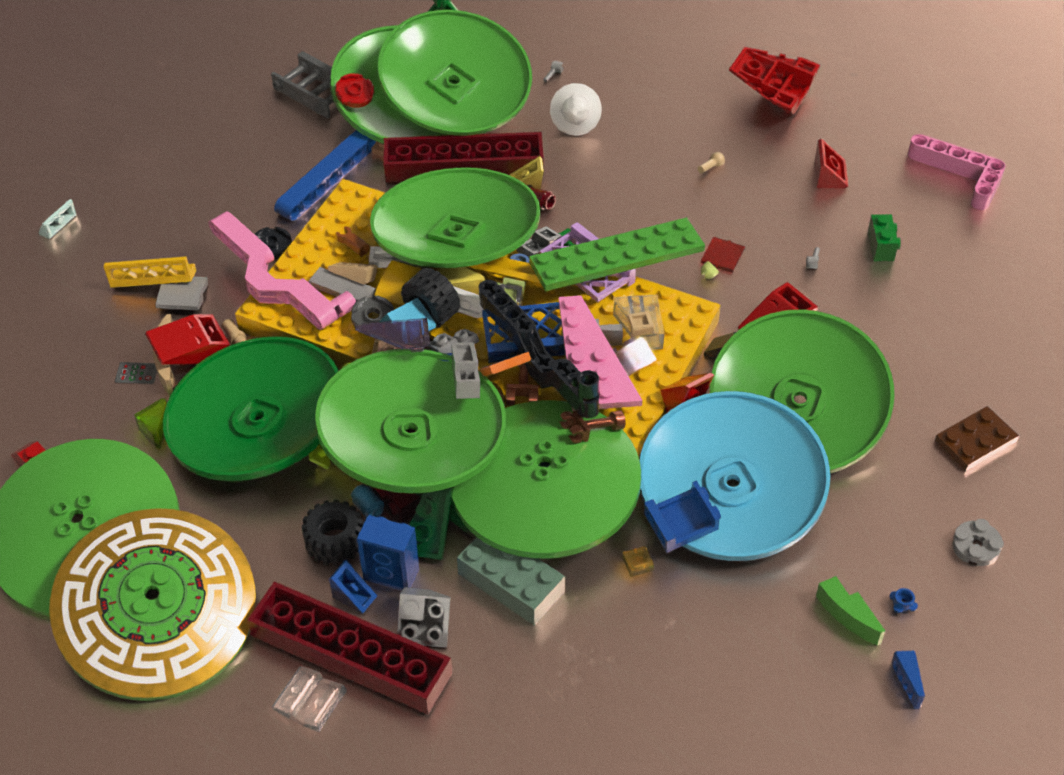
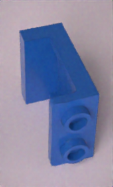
[644,480,721,553]

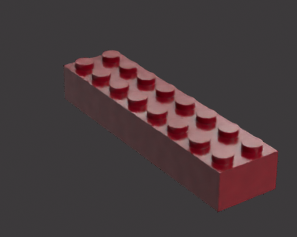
[384,132,544,182]
[247,581,453,714]

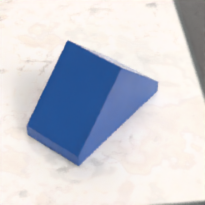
[329,561,377,614]

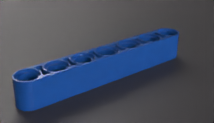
[274,130,376,221]

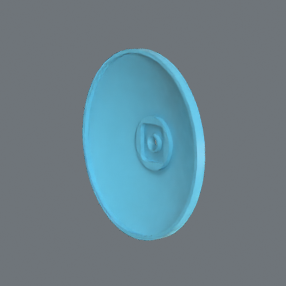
[639,391,830,561]

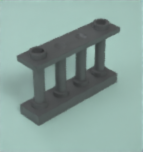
[271,51,334,118]

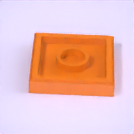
[478,352,531,377]

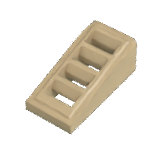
[328,262,378,284]

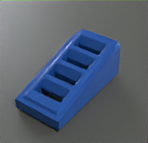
[891,650,925,709]

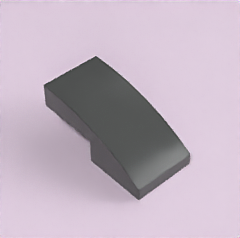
[517,226,562,257]

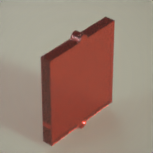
[701,237,745,273]

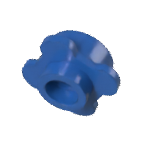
[889,588,918,613]

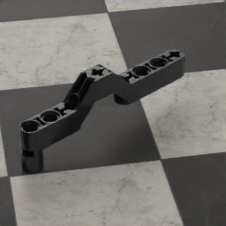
[479,280,599,419]

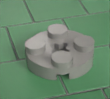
[952,519,1004,566]

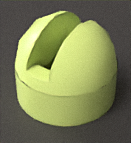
[701,261,719,279]

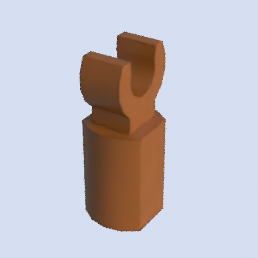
[336,226,370,257]

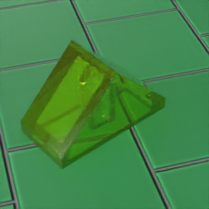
[134,398,167,448]

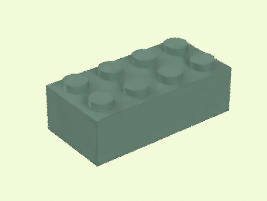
[457,537,565,626]

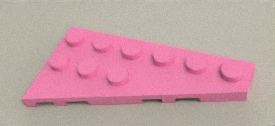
[559,296,643,411]

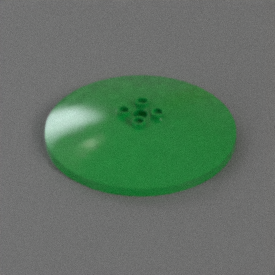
[163,337,338,481]

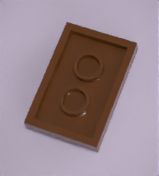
[935,406,1019,471]

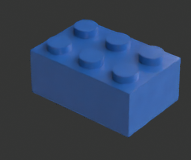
[357,515,419,591]

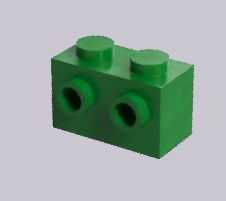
[867,214,901,262]

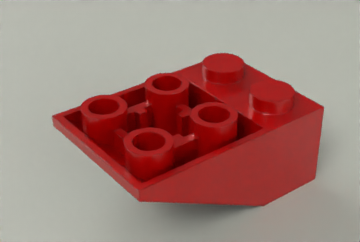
[738,282,818,329]
[145,314,229,365]

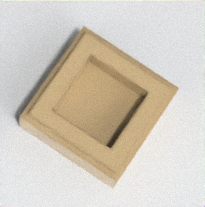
[627,311,654,336]

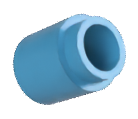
[351,484,385,518]

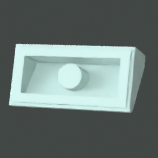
[39,199,76,239]

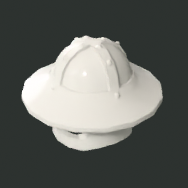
[550,83,602,136]

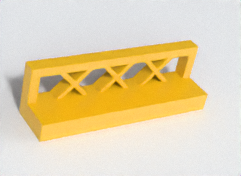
[103,257,196,288]
[467,257,554,292]

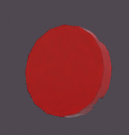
[335,73,374,108]

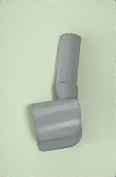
[543,61,563,82]
[806,247,820,269]

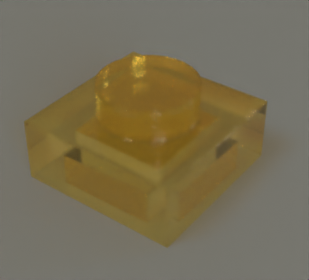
[622,546,654,577]

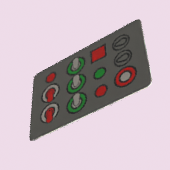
[115,362,157,384]

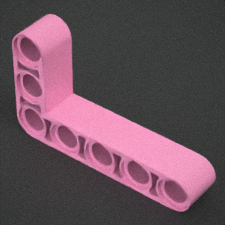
[908,134,1006,210]

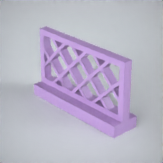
[539,222,636,302]

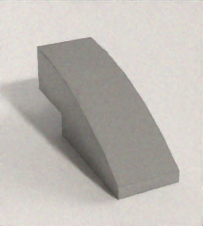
[451,342,480,399]

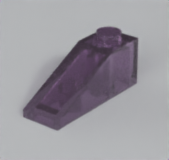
[355,318,430,353]

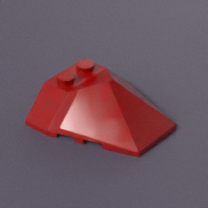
[729,47,821,114]

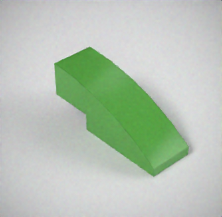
[816,576,885,646]

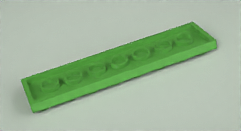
[529,217,705,291]

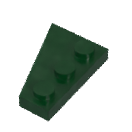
[409,487,454,560]

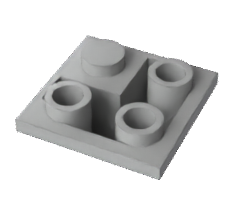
[397,587,451,648]

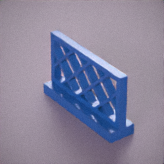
[482,302,565,363]

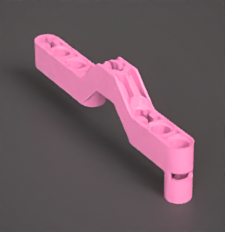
[208,211,356,330]

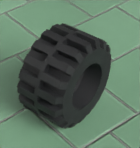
[401,268,460,329]
[302,499,363,566]

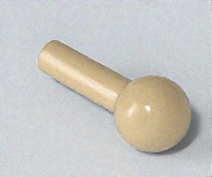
[697,152,725,173]

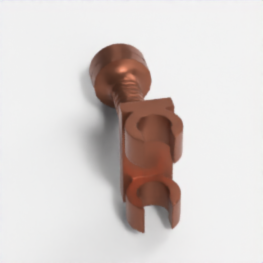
[506,352,538,405]
[559,410,626,443]

